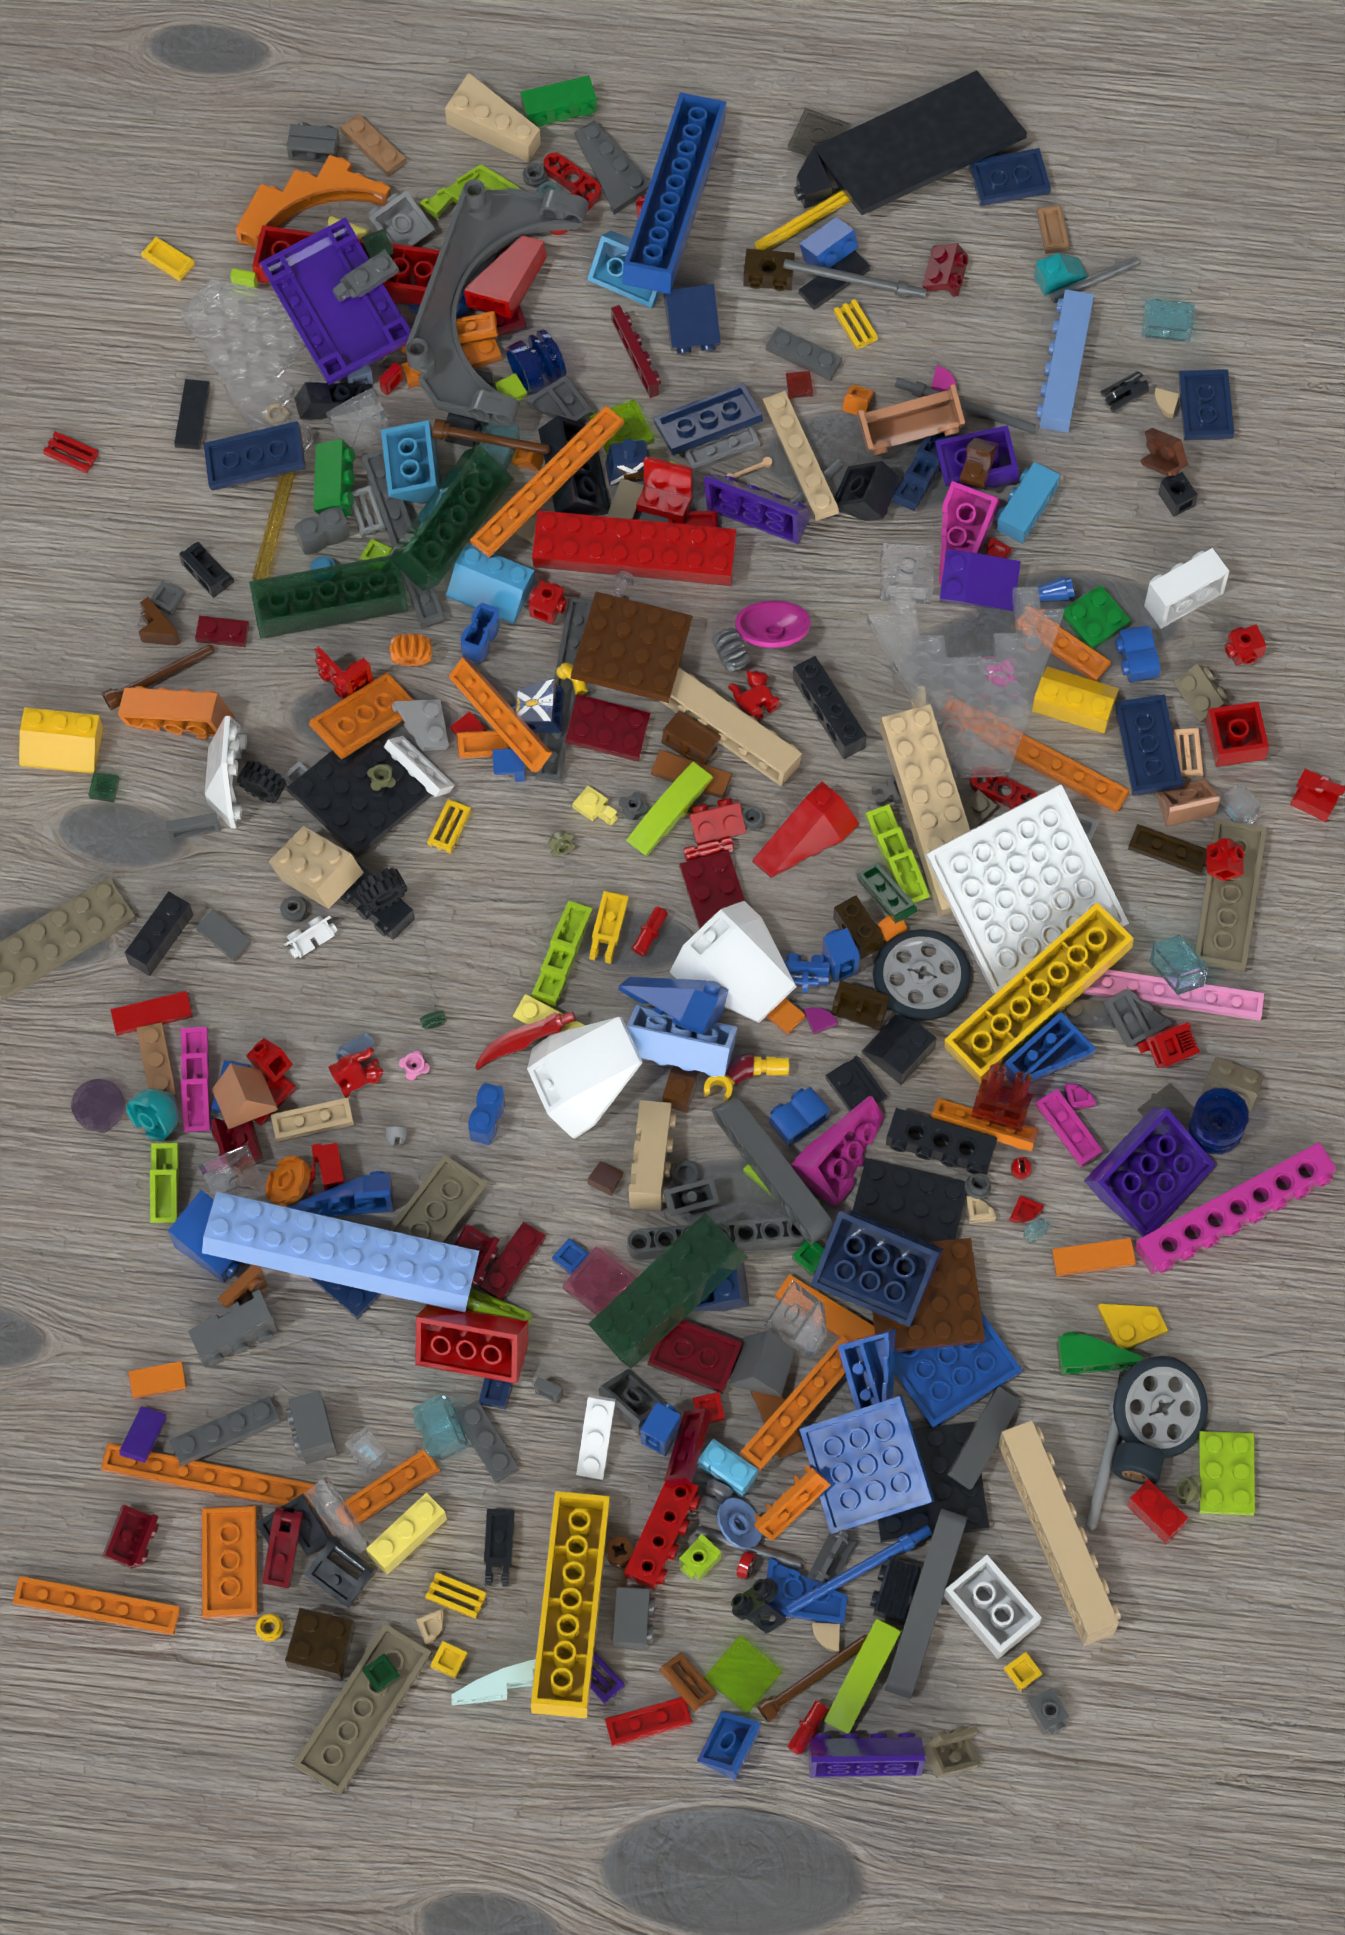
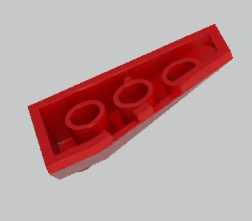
[752,781,859,878]

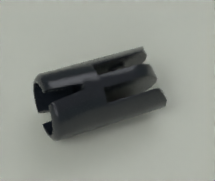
[1100,371,1149,412]

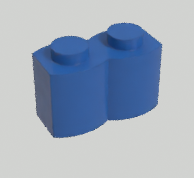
[461,602,500,663]
[1115,625,1161,682]
[468,1082,505,1145]
[769,1087,831,1147]

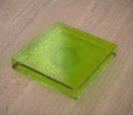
[590,399,654,455]
[704,1635,782,1715]

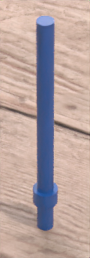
[785,1525,932,1615]

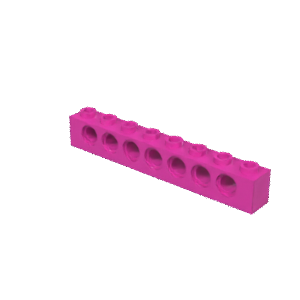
[1135,1142,1336,1275]

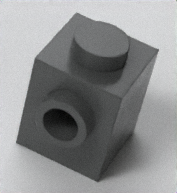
[1026,1687,1069,1735]

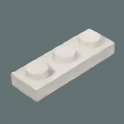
[384,736,454,797]
[576,1394,616,1480]

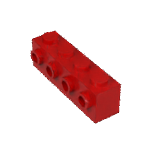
[624,1482,702,1591]

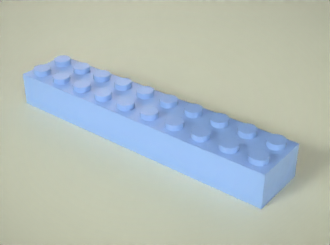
[202,1192,479,1312]

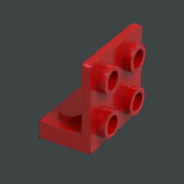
[636,456,693,522]
[314,646,373,700]

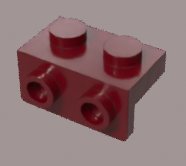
[922,243,968,297]
[211,1118,264,1171]
[455,1224,500,1286]
[102,1505,159,1569]

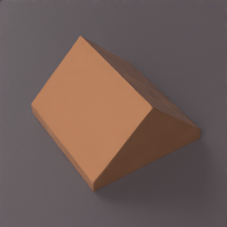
[1156,779,1219,827]
[212,1063,278,1129]

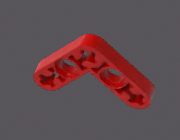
[543,152,601,235]
[970,767,1038,810]

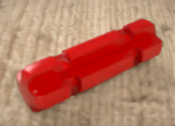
[684,837,734,861]

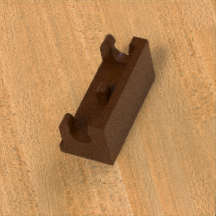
[661,710,721,765]

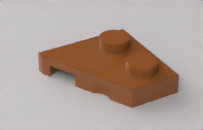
[217,1264,268,1307]

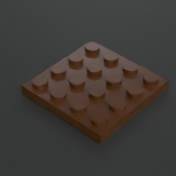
[570,591,693,703]
[872,1238,985,1352]

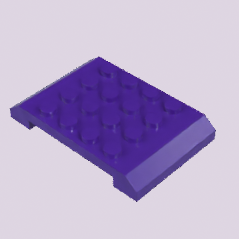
[260,217,411,385]

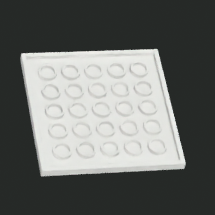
[924,784,1129,994]

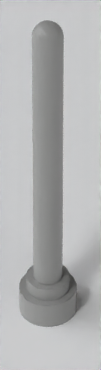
[1086,1402,1132,1530]

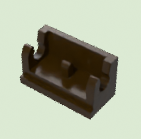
[831,980,890,1031]

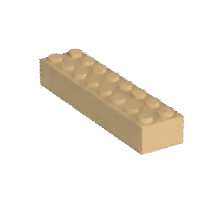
[879,704,970,917]
[998,1420,1121,1646]

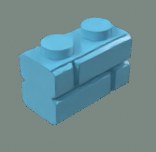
[698,1439,758,1498]

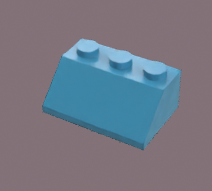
[587,230,662,308]
[381,420,443,503]
[446,543,535,624]

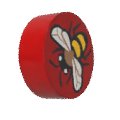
[737,1551,756,1580]

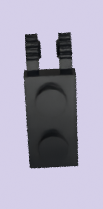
[484,1509,515,1587]

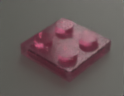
[562,1246,638,1321]

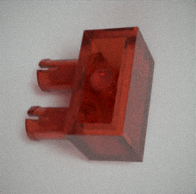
[971,1064,1033,1132]

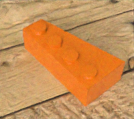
[118,686,235,740]

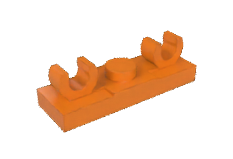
[754,1465,831,1541]

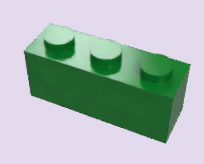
[520,75,597,127]
[314,439,355,517]

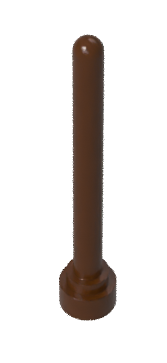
[432,418,551,455]
[102,645,214,711]
[756,1635,868,1722]

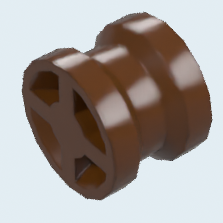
[606,1537,633,1568]

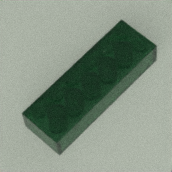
[388,445,514,591]
[249,554,408,639]
[588,1213,748,1369]

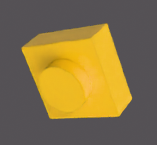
[430,1641,468,1680]
[1003,1652,1043,1692]

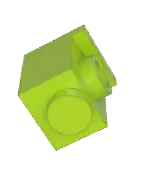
[679,1534,722,1581]

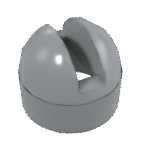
[386,1127,407,1146]

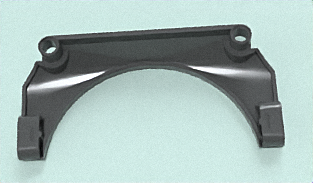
[406,179,589,427]

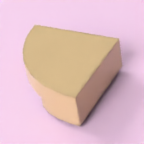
[1154,388,1179,419]
[966,1196,996,1224]
[416,1609,444,1646]
[812,1623,840,1653]

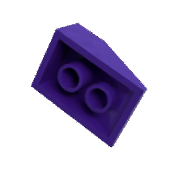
[935,425,1019,487]
[939,549,1021,611]

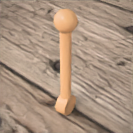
[726,457,772,478]

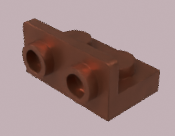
[1140,428,1189,476]

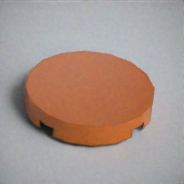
[265,1156,310,1207]

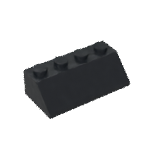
[538,415,610,516]

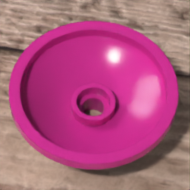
[735,601,811,648]

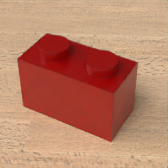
[1126,1479,1188,1544]

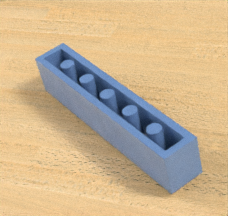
[1036,289,1094,433]

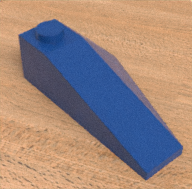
[618,977,729,1035]
[287,1171,394,1217]

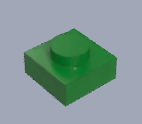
[792,1240,824,1276]

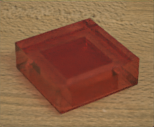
[786,371,813,399]

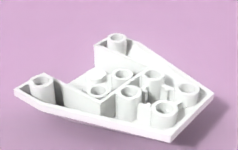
[205,716,247,828]
[670,901,796,1023]
[527,1017,643,1139]

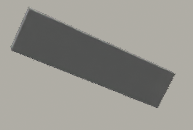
[947,1386,1021,1490]

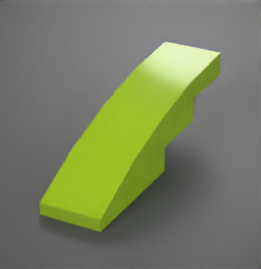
[626,762,713,857]
[864,804,930,903]
[531,900,593,1007]
[824,1618,902,1734]

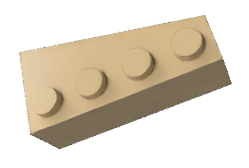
[445,72,541,162]
[629,1100,676,1211]

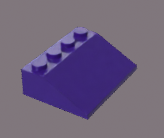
[704,475,810,544]
[1084,1107,1216,1237]
[809,1733,925,1778]

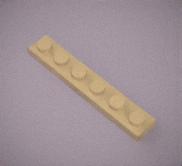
[762,391,839,521]

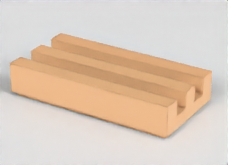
[1173,728,1203,779]

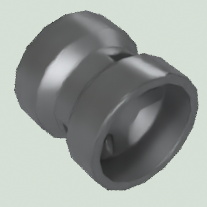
[698,1480,733,1516]

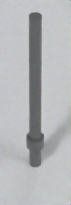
[783,259,926,298]
[895,377,1036,434]

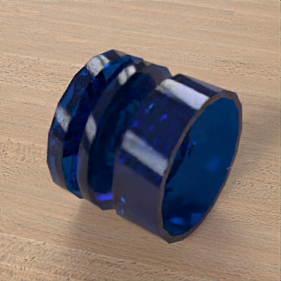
[505,329,566,394]
[1189,1088,1249,1155]

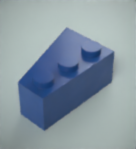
[999,1012,1097,1089]
[838,1328,896,1410]

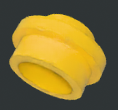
[255,1614,283,1642]

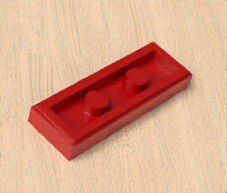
[110,991,193,1036]
[605,1697,692,1747]

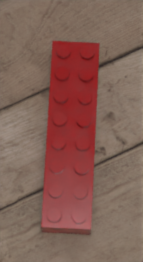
[252,225,440,305]
[532,510,736,586]

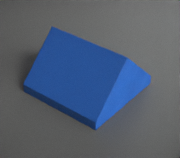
[697,1711,761,1781]

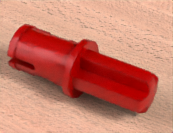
[631,906,668,957]
[787,1700,830,1755]

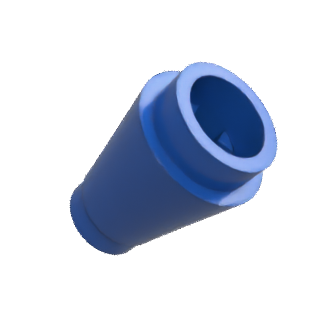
[1037,576,1075,602]

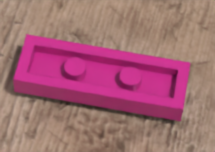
[1035,1088,1103,1168]

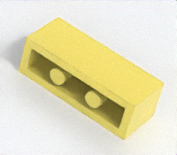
[366,1492,447,1575]

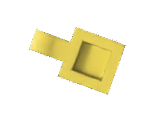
[572,786,618,826]

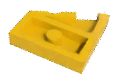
[1097,1304,1168,1350]

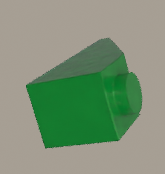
[1057,1332,1143,1375]

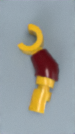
[703,1053,789,1101]

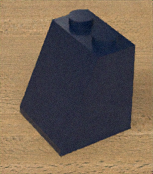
[663,284,721,354]

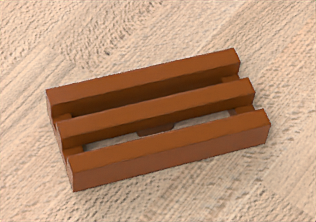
[659,1652,717,1712]

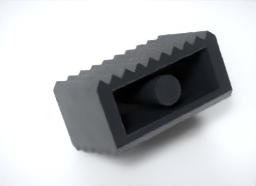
[870,1558,921,1625]

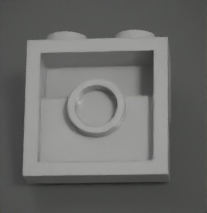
[366,191,435,246]

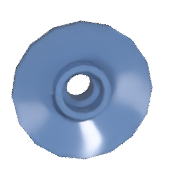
[717,1498,762,1550]

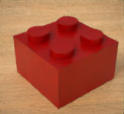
[1205,701,1269,767]

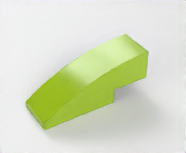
[150,1143,180,1223]

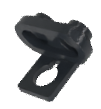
[731,1578,787,1633]

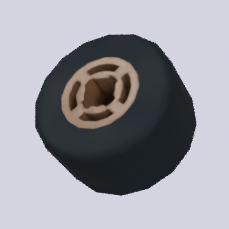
[1112,1442,1164,1485]

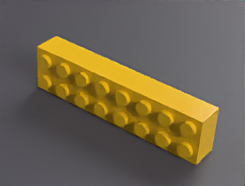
[944,902,1134,1085]
[531,1491,610,1719]

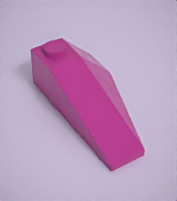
[939,481,1000,584]
[791,1096,884,1206]

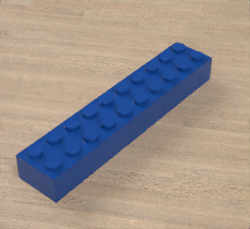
[623,92,726,294]

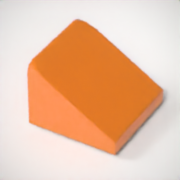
[842,384,875,415]
[511,441,544,471]
[878,916,908,944]

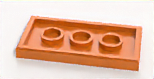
[309,672,413,760]
[202,1506,258,1618]

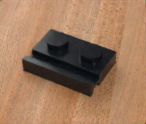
[825,1055,887,1112]

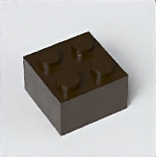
[285,1608,356,1680]

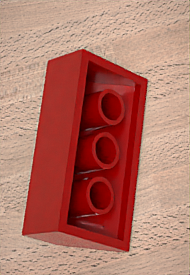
[415,1304,529,1383]

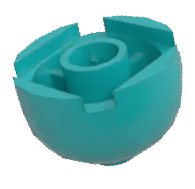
[126,1088,179,1141]

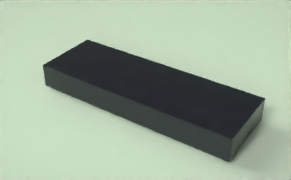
[799,250,870,310]
[174,379,210,450]

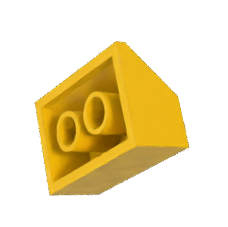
[1032,666,1120,734]
[19,707,103,774]

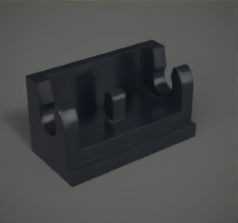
[179,542,234,598]

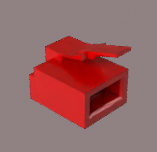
[1290,768,1345,822]
[1137,1022,1200,1068]
[308,1143,345,1196]

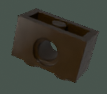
[743,248,795,291]
[833,895,883,960]

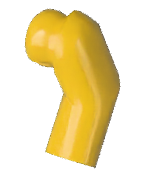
[556,663,588,695]

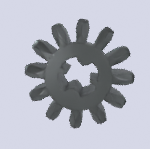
[713,627,750,671]

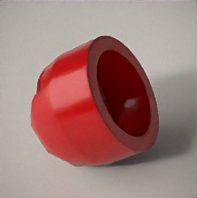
[1010,1157,1032,1180]

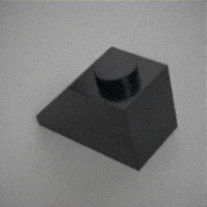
[794,149,832,209]

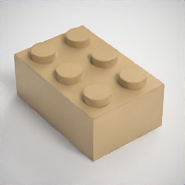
[268,826,363,909]

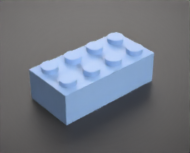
[626,1004,738,1077]

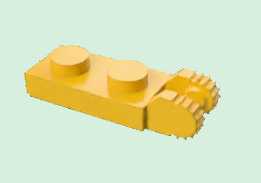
[589,891,629,964]

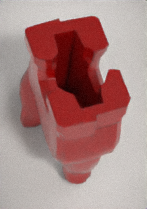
[728,670,780,722]
[328,1048,384,1098]

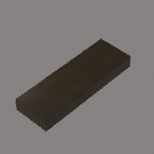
[1128,824,1207,876]

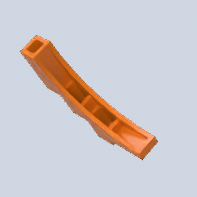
[236,155,391,249]

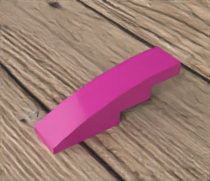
[180,1027,210,1132]

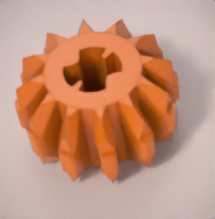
[389,633,432,667]

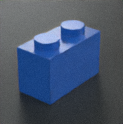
[799,217,859,268]
[822,928,860,983]
[641,1402,681,1456]

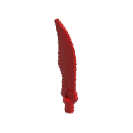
[475,1011,576,1070]

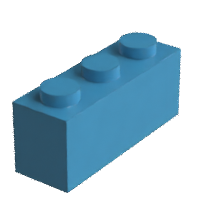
[995,462,1060,544]

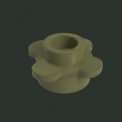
[367,764,396,791]
[549,831,575,856]
[1176,1475,1201,1505]

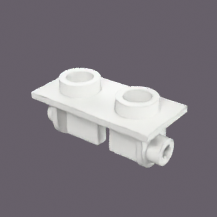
[283,915,338,959]

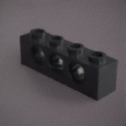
[793,656,867,759]
[886,1108,997,1175]

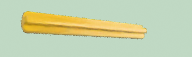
[754,190,850,250]

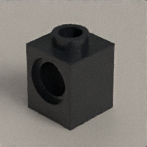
[1158,472,1198,517]

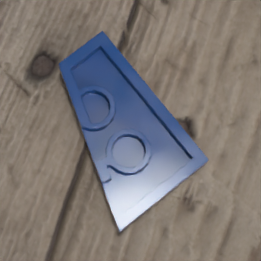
[762,1558,847,1626]

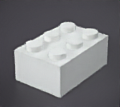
[1144,548,1229,629]
[943,1555,1042,1659]

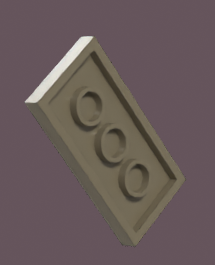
[387,1154,488,1243]

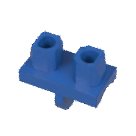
[783,953,830,993]

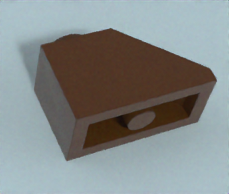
[662,1065,701,1113]

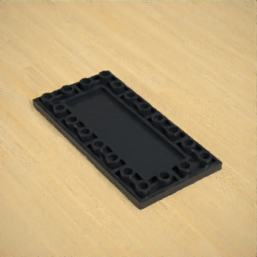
[813,70,1027,216]

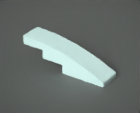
[451,1659,536,1705]

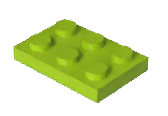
[1198,1431,1255,1516]

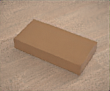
[1036,205,1070,254]

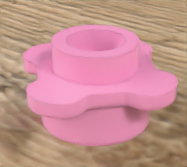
[399,1051,430,1081]

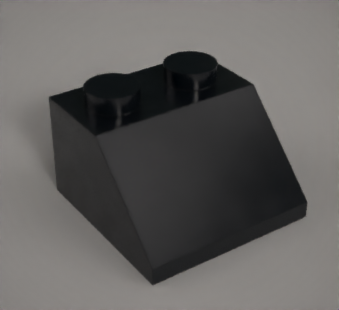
[834,461,901,521]
[861,1015,937,1085]

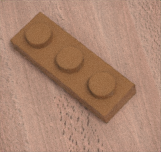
[341,113,406,177]
[136,1022,177,1098]

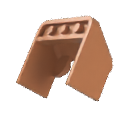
[856,384,965,456]

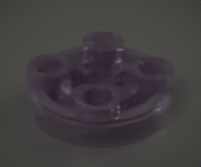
[71,1079,125,1133]

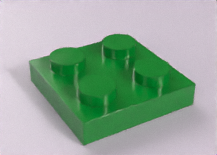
[1060,584,1131,650]

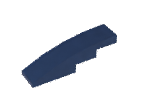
[892,432,958,511]

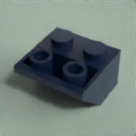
[683,1247,750,1311]

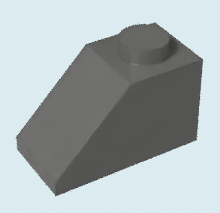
[663,1177,720,1216]

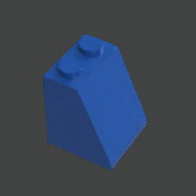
[168,1190,241,1283]

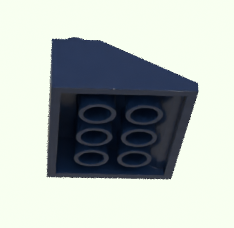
[811,1207,944,1327]

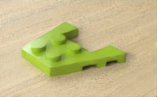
[420,164,520,254]

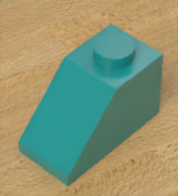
[1034,253,1088,296]

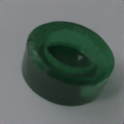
[419,1011,447,1030]

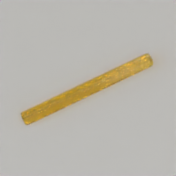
[252,471,296,584]

